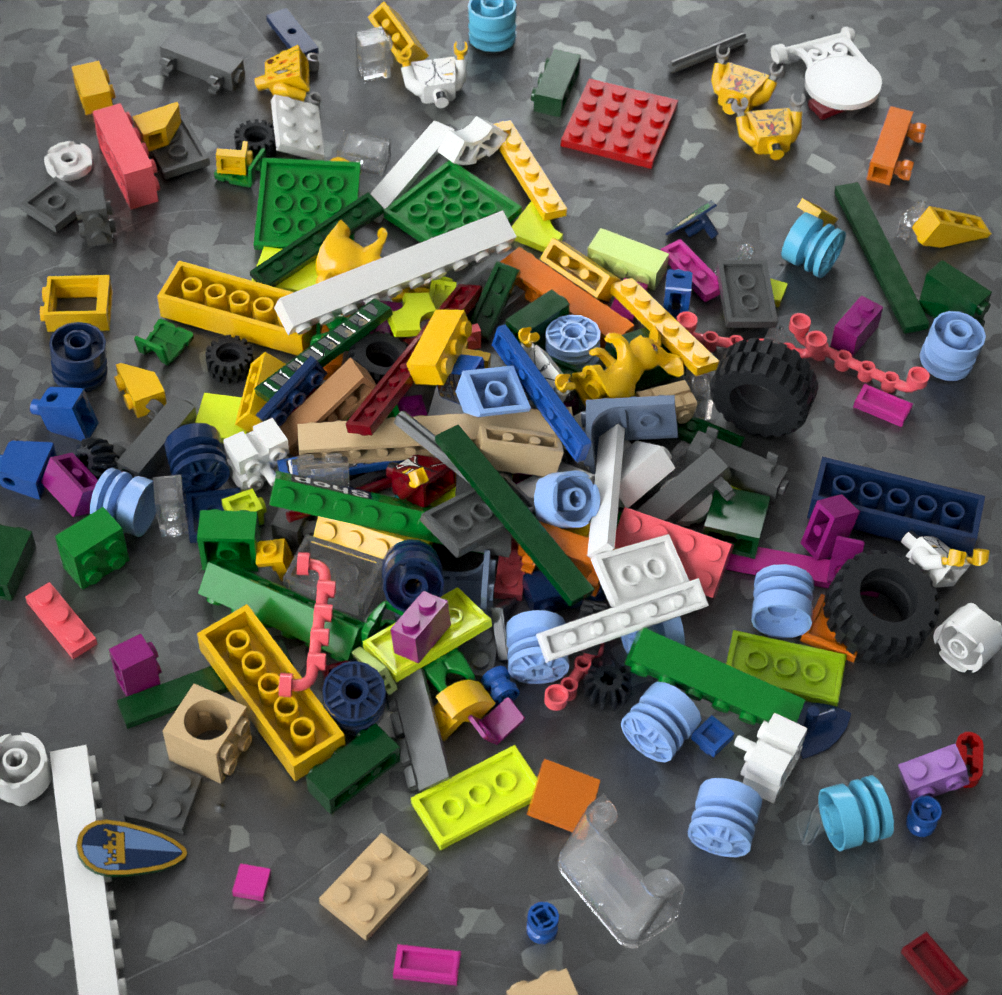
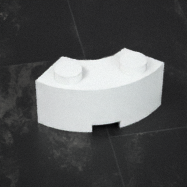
[437,116,508,165]

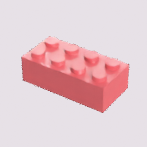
[93,103,160,210]
[615,507,734,598]

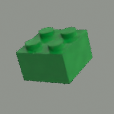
[55,507,129,590]
[197,509,261,572]

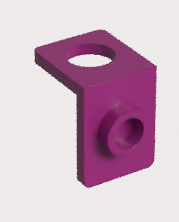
[827,536,865,584]
[468,698,525,745]

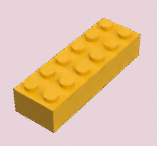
[157,261,316,356]
[197,604,345,782]

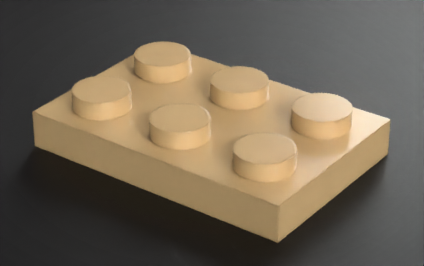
[319,833,428,941]

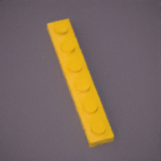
[494,120,567,221]
[610,278,719,376]

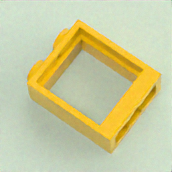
[40,275,113,332]

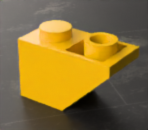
[132,102,181,152]
[114,363,167,418]

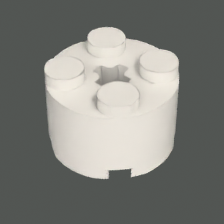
[933,603,1002,672]
[0,733,53,806]

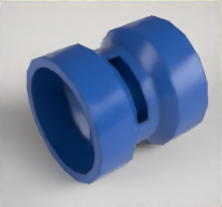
[481,666,520,707]
[906,796,942,837]
[527,902,559,944]

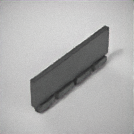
[386,668,452,792]

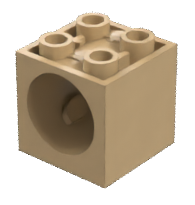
[163,684,252,784]

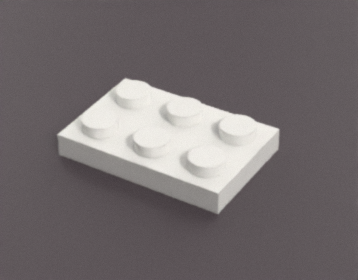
[271,94,325,160]
[591,534,689,608]

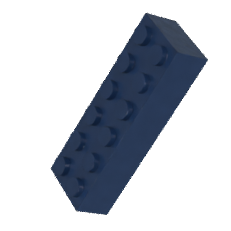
[807,457,985,557]

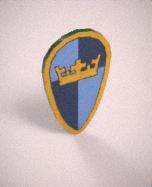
[75,820,187,877]

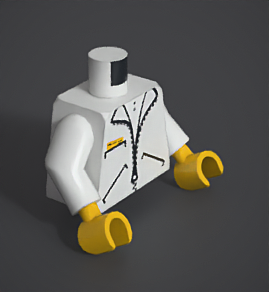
[396,41,468,108]
[518,327,576,409]
[901,530,989,587]

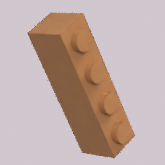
[279,357,377,457]

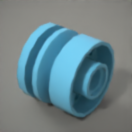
[468,0,516,52]
[781,212,846,278]
[818,775,894,851]

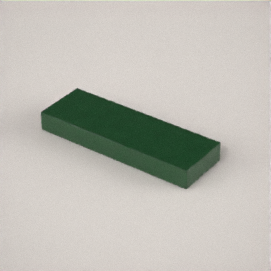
[469,261,521,341]

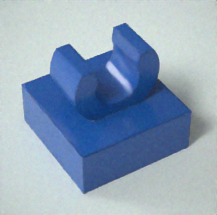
[691,715,734,757]

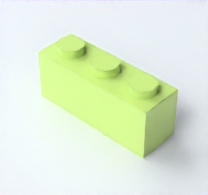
[587,228,669,290]

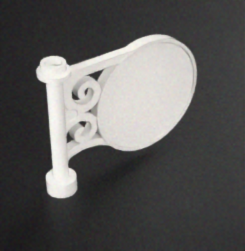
[771,27,882,110]

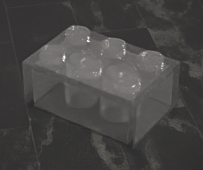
[283,534,383,622]

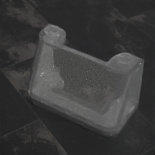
[558,794,684,948]

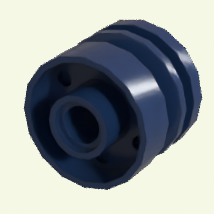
[49,322,108,392]
[164,423,230,494]
[382,539,444,613]
[322,661,386,736]

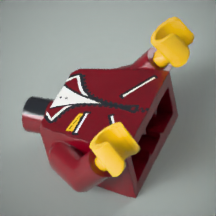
[386,454,456,508]

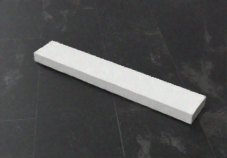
[370,121,454,223]
[587,424,625,559]
[536,578,709,663]

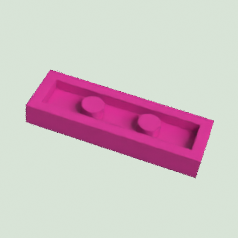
[660,239,720,302]

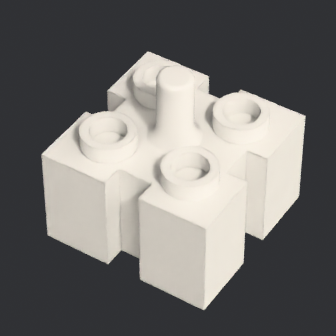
[223,418,289,492]
[734,713,808,804]

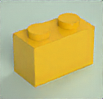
[72,61,116,115]

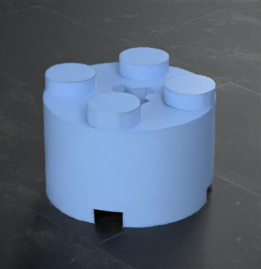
[534,470,600,529]

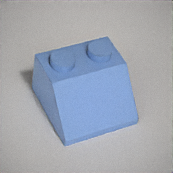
[455,366,531,417]

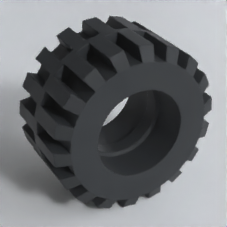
[347,331,409,384]

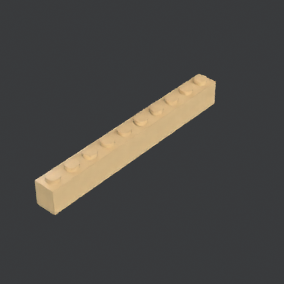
[297,407,573,467]

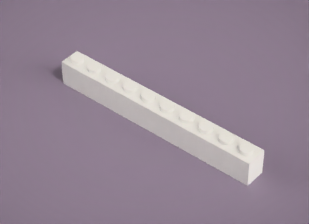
[274,211,516,335]
[50,745,128,995]

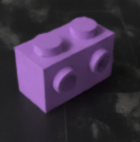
[898,744,969,803]

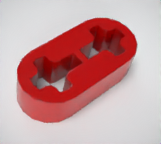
[955,732,984,788]

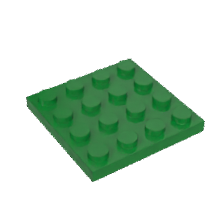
[254,158,361,250]
[383,160,522,243]

